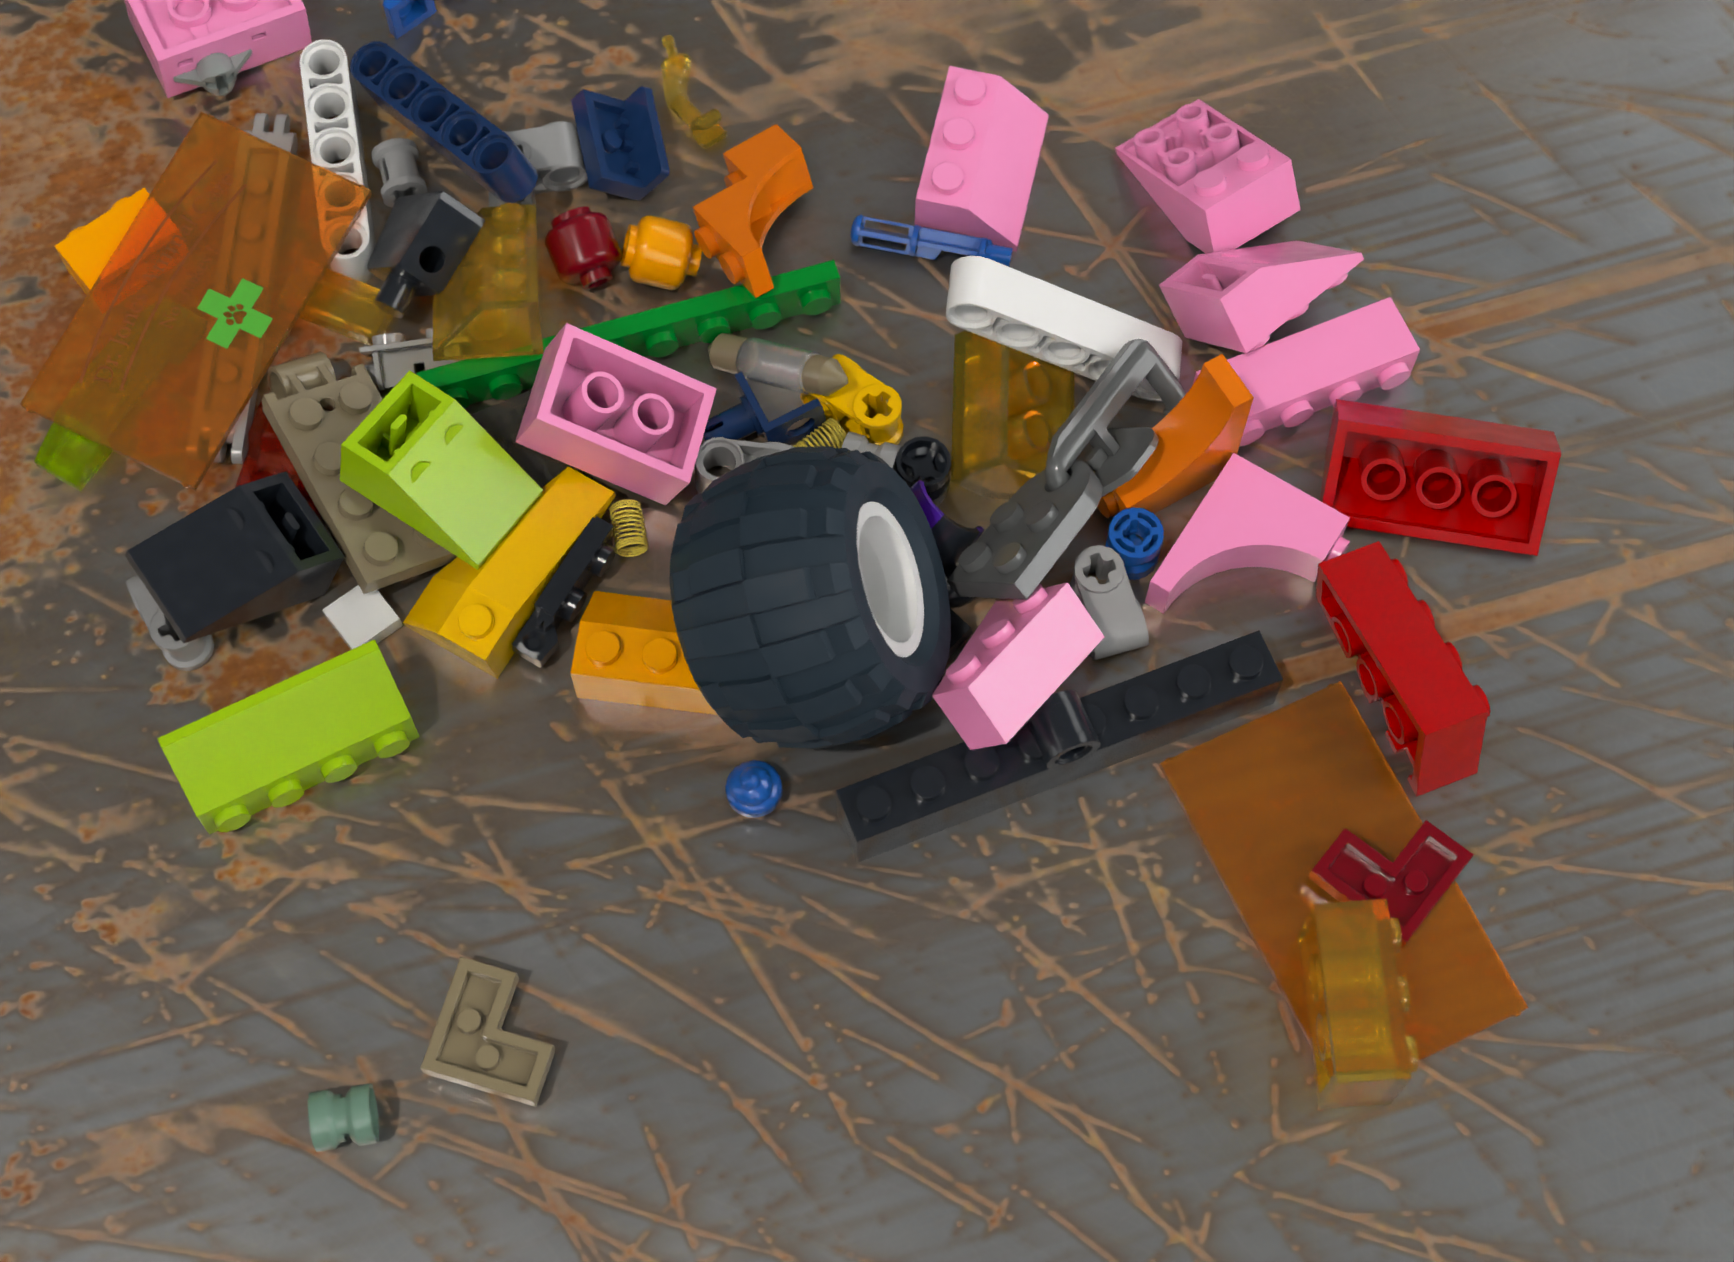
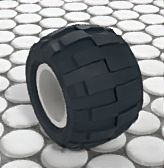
[669,446,951,749]

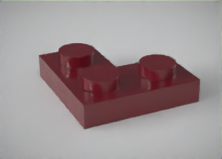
[1308,820,1474,949]

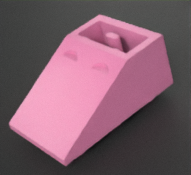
[1115,99,1301,254]
[1159,240,1364,353]

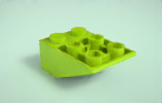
[340,370,543,570]

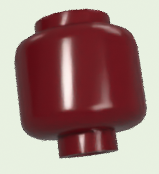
[544,206,623,290]

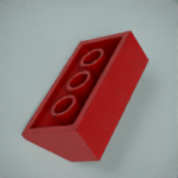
[1320,399,1561,556]

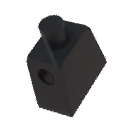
[367,191,485,318]

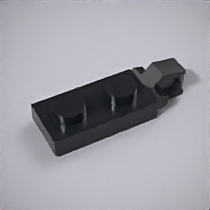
[512,516,617,668]

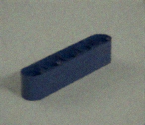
[350,41,538,203]

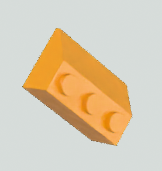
[570,591,718,715]

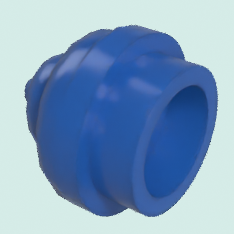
[725,760,783,818]

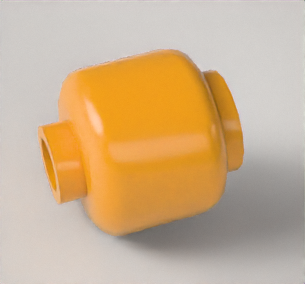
[621,215,702,290]

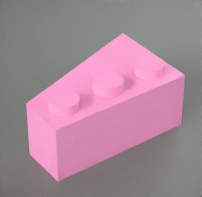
[932,582,1105,750]

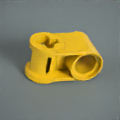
[800,354,904,445]

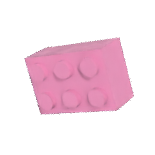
[515,323,717,505]

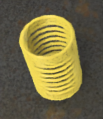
[793,418,847,448]
[609,499,649,557]

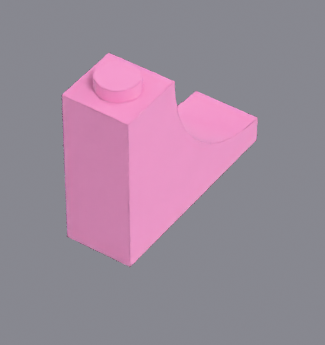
[1145,453,1350,614]

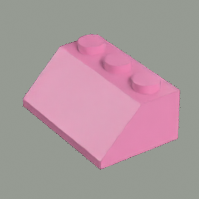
[915,66,1049,252]

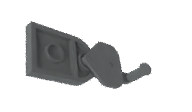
[946,339,1186,600]

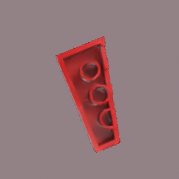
[1316,541,1490,797]

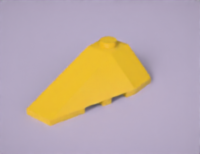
[403,466,616,679]

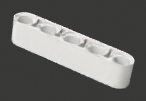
[300,40,376,285]
[946,256,1182,401]

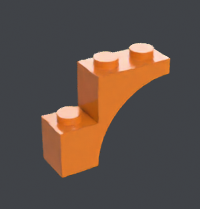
[693,124,813,298]

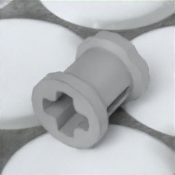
[371,138,428,208]

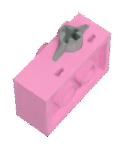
[124,0,312,98]

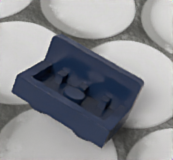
[571,86,670,201]

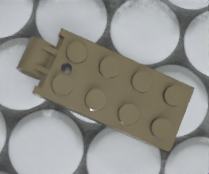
[262,352,457,594]

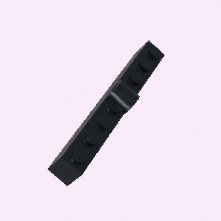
[835,630,1283,863]

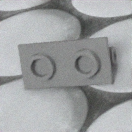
[359,325,474,391]

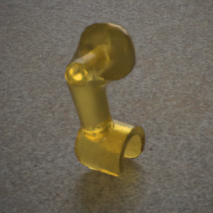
[661,35,728,149]

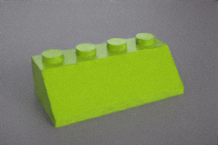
[157,639,420,835]

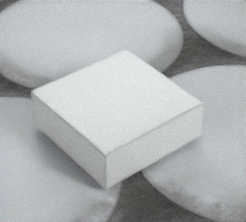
[322,585,403,650]

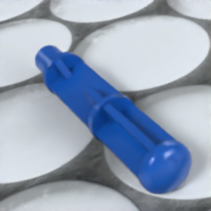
[850,215,1013,267]

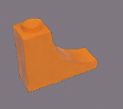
[1097,354,1254,518]

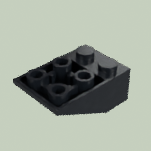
[125,471,345,643]

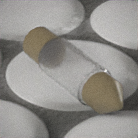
[707,333,848,396]

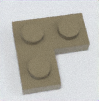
[421,957,556,1107]

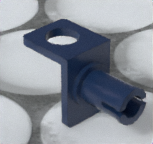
[703,371,826,445]

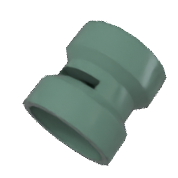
[308,1083,379,1152]

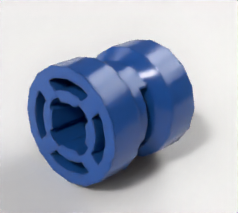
[1105,507,1164,580]

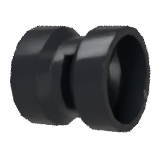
[896,436,951,505]

